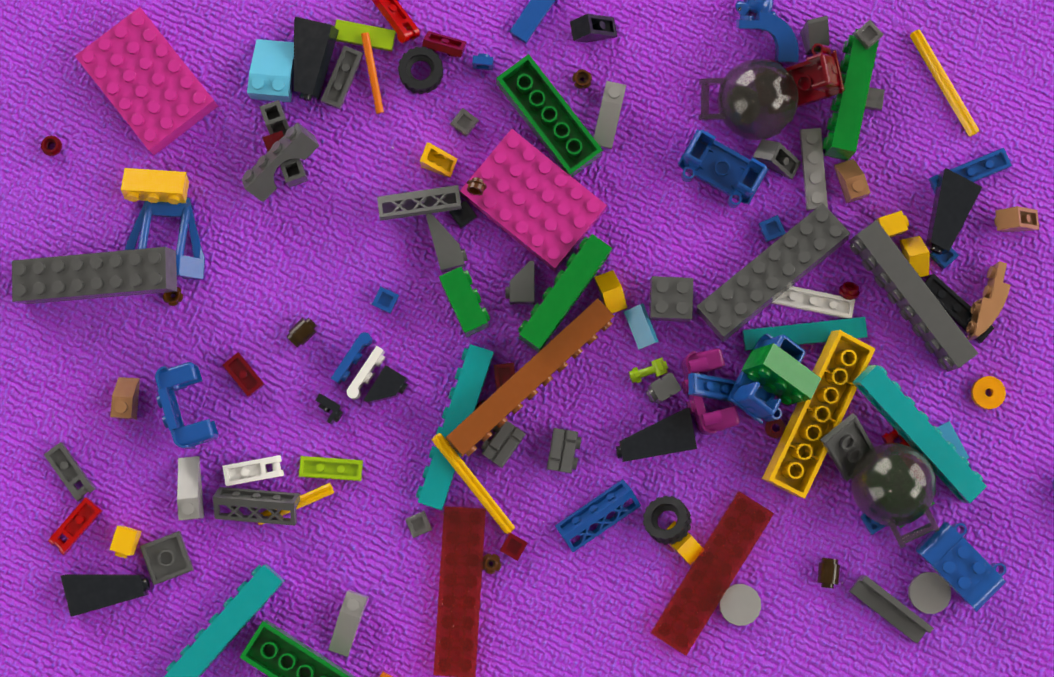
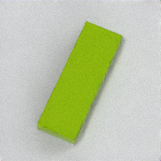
[335,19,396,52]
[299,456,363,481]

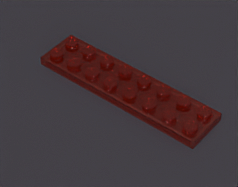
[650,491,774,656]
[433,506,486,677]

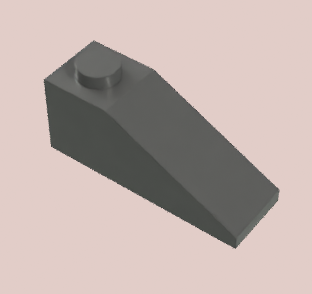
[426,213,468,273]

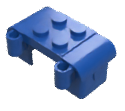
[678,129,769,208]
[728,333,806,424]
[155,362,219,450]
[916,522,1006,612]

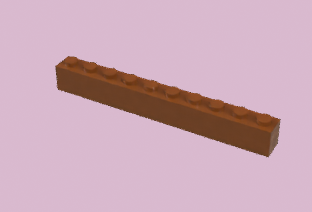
[445,298,614,457]

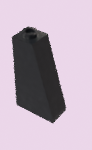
[294,17,339,101]
[926,168,982,255]
[616,408,697,462]
[60,574,150,617]

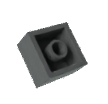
[649,276,693,322]

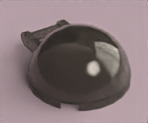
[699,59,798,140]
[851,443,940,548]

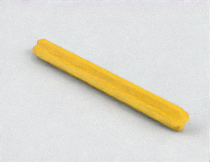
[910,29,979,137]
[432,433,515,534]

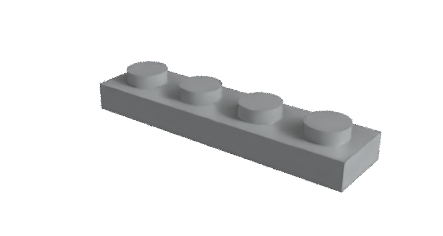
[799,128,828,210]

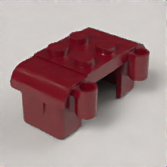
[755,43,845,114]

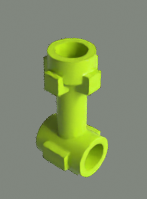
[628,357,668,383]

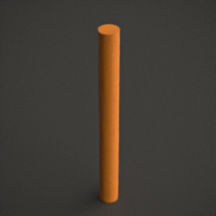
[361,32,384,114]

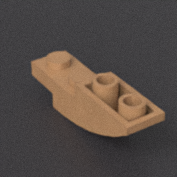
[966,261,1011,341]

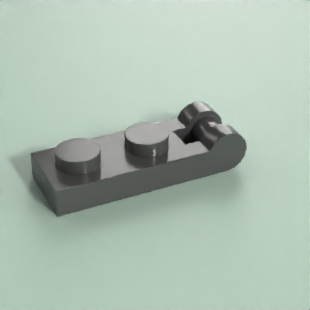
[44,442,96,502]

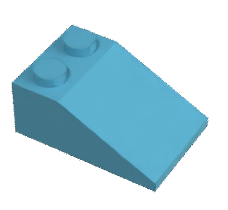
[247,39,294,102]

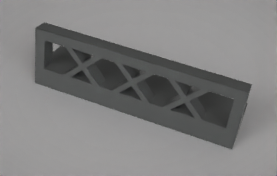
[377,185,462,221]
[213,487,300,526]
[849,575,934,644]

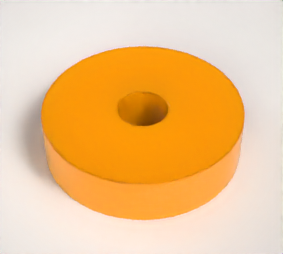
[971,376,1006,409]

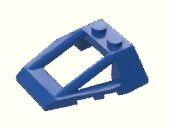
[125,197,205,280]

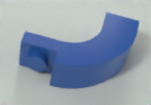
[736,11,799,62]

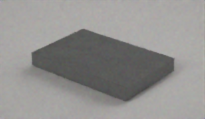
[820,413,878,481]

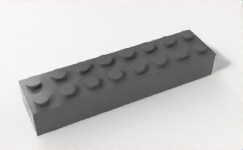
[696,203,850,342]
[849,220,979,372]
[12,247,177,304]

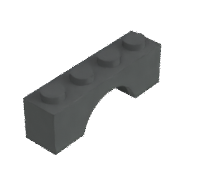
[260,100,308,188]
[241,122,319,202]

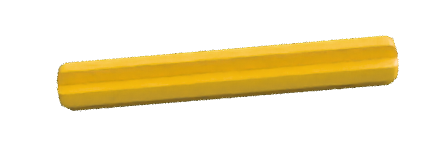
[257,483,334,525]

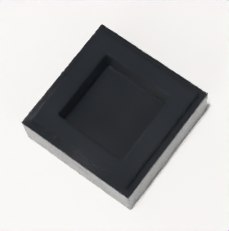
[449,200,477,229]

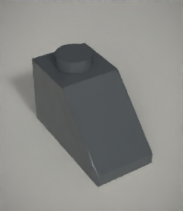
[800,16,830,55]
[753,139,801,180]
[505,261,534,304]

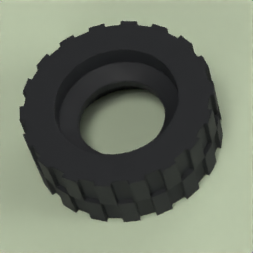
[398,46,443,94]
[643,496,692,545]

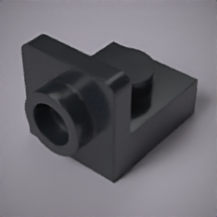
[315,393,343,424]

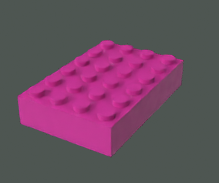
[75,7,218,155]
[460,129,607,272]

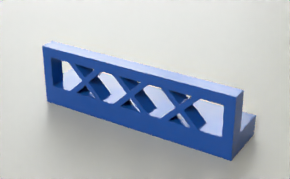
[555,479,641,552]

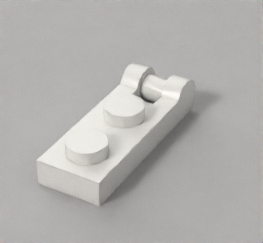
[347,346,385,400]
[222,455,284,486]

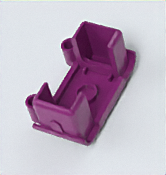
[681,348,740,435]

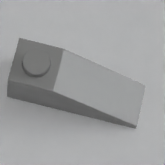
[594,81,626,149]
[177,456,204,520]
[328,590,369,657]

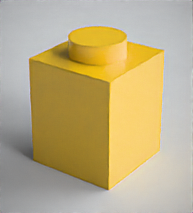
[875,211,909,237]
[109,525,142,558]

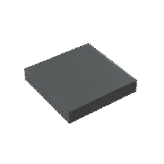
[140,531,194,585]

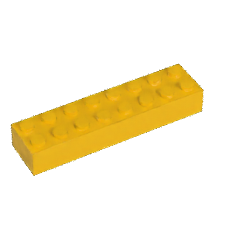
[762,330,875,499]

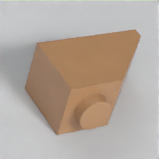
[834,159,871,204]
[994,206,1039,232]
[110,377,140,420]

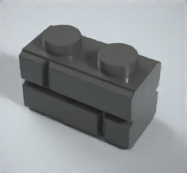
[646,373,681,404]
[481,421,526,468]
[547,428,581,474]

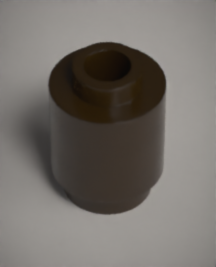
[287,317,317,347]
[817,558,840,589]

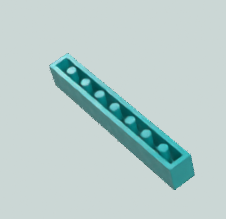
[416,344,494,510]
[852,365,987,504]
[164,564,285,677]

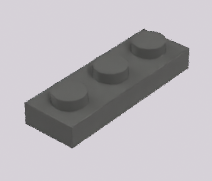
[321,46,363,110]

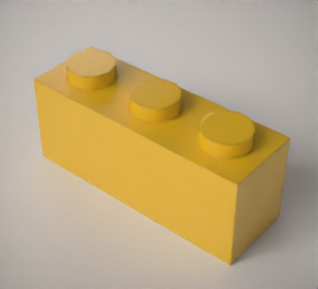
[121,168,189,204]

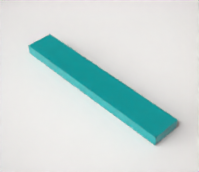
[742,317,868,351]

